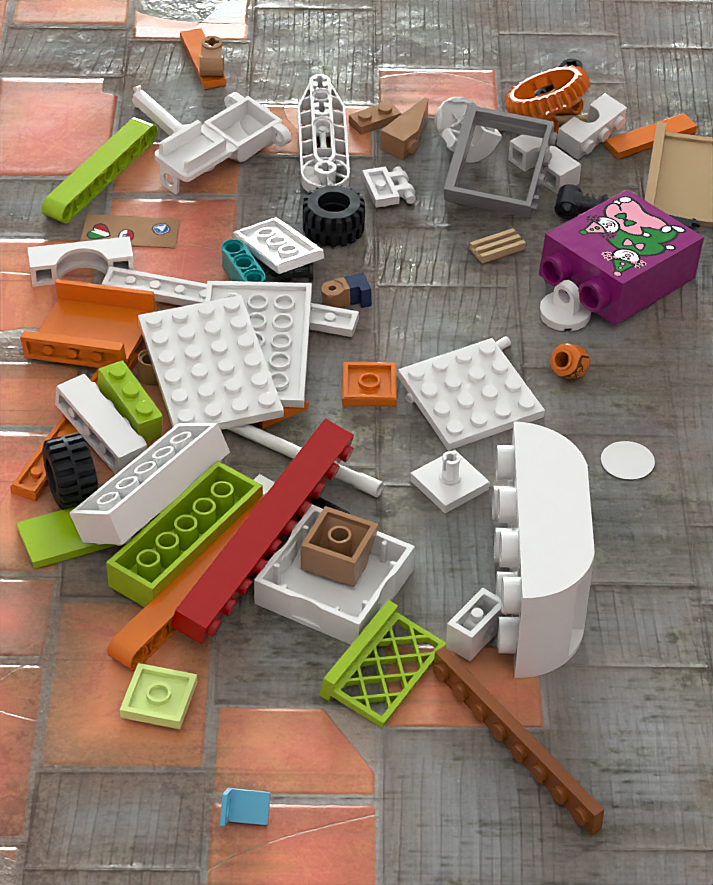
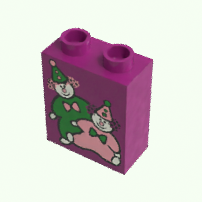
[539,190,704,325]

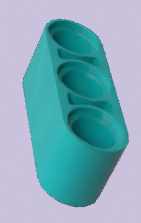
[222,239,266,282]

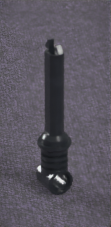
[554,184,700,234]

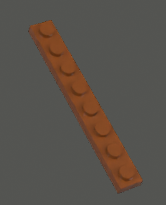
[433,646,604,835]

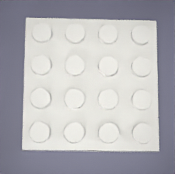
[398,338,545,451]

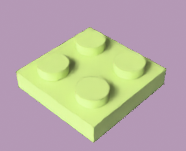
[120,663,198,729]

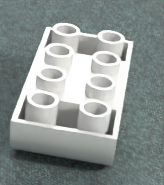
[492,422,595,678]

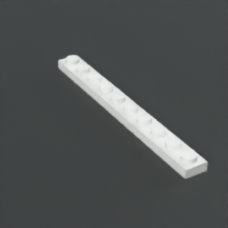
[102,266,359,337]

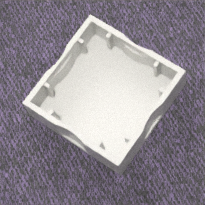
[254,505,415,645]

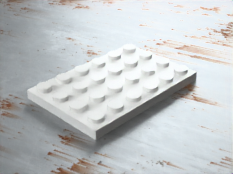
[205,281,312,408]
[138,295,284,430]

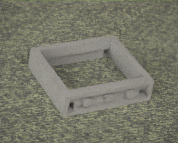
[443,105,557,218]

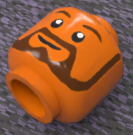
[550,343,590,379]

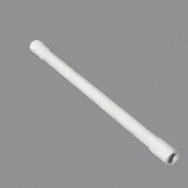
[227,424,384,498]

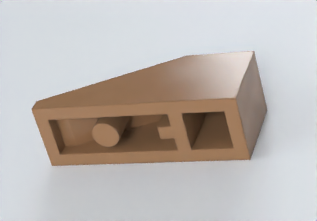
[381,97,429,160]

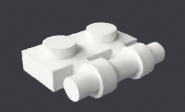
[362,167,416,208]

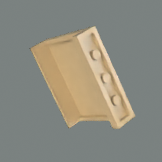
[645,122,713,227]

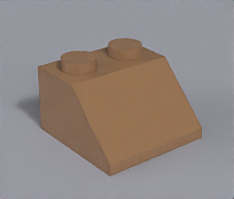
[301,506,379,587]

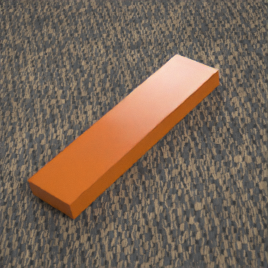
[180,28,226,89]
[605,113,697,159]

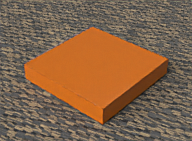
[342,362,397,406]

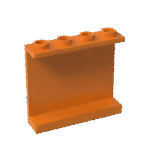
[20,279,157,368]

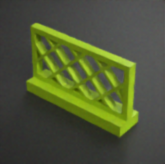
[319,600,446,728]

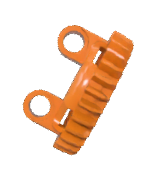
[504,65,591,134]

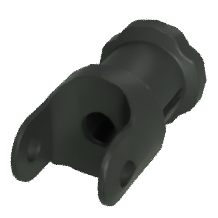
[269,262,313,281]

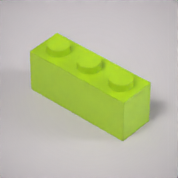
[97,360,163,443]

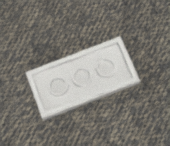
[233,217,324,274]

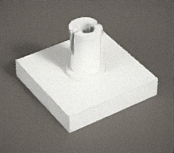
[410,450,490,513]

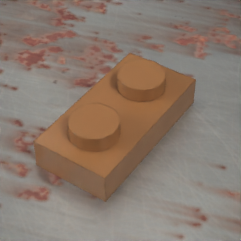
[349,101,401,135]

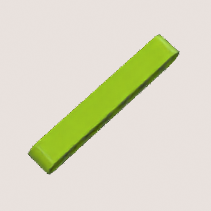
[42,118,158,223]

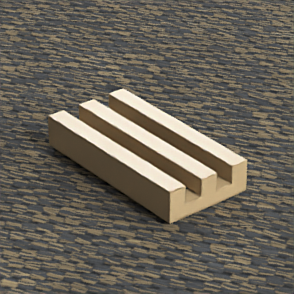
[469,228,526,263]

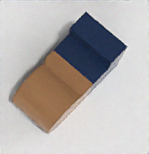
[321,273,372,308]

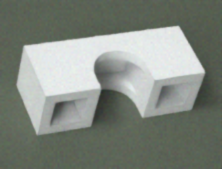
[556,93,627,160]
[508,134,581,194]

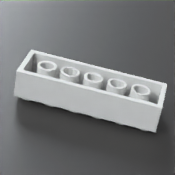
[69,423,230,546]

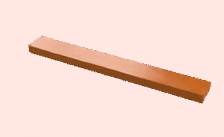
[10,352,138,501]

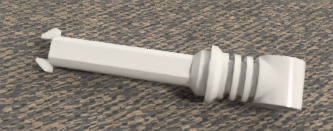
[132,85,215,172]

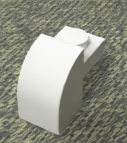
[441,125,502,163]

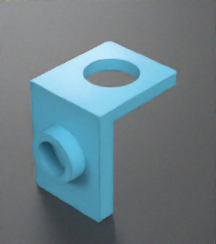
[220,788,271,826]

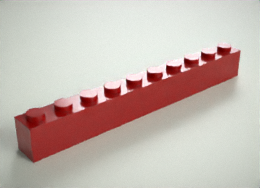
[171,418,354,645]

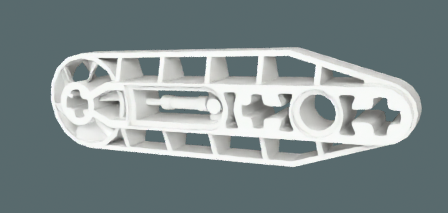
[298,74,350,192]

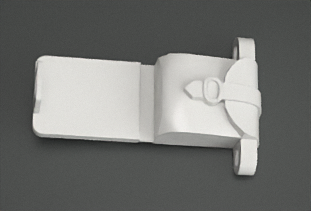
[154,92,292,194]

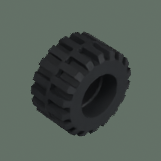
[303,184,365,247]
[42,432,98,510]

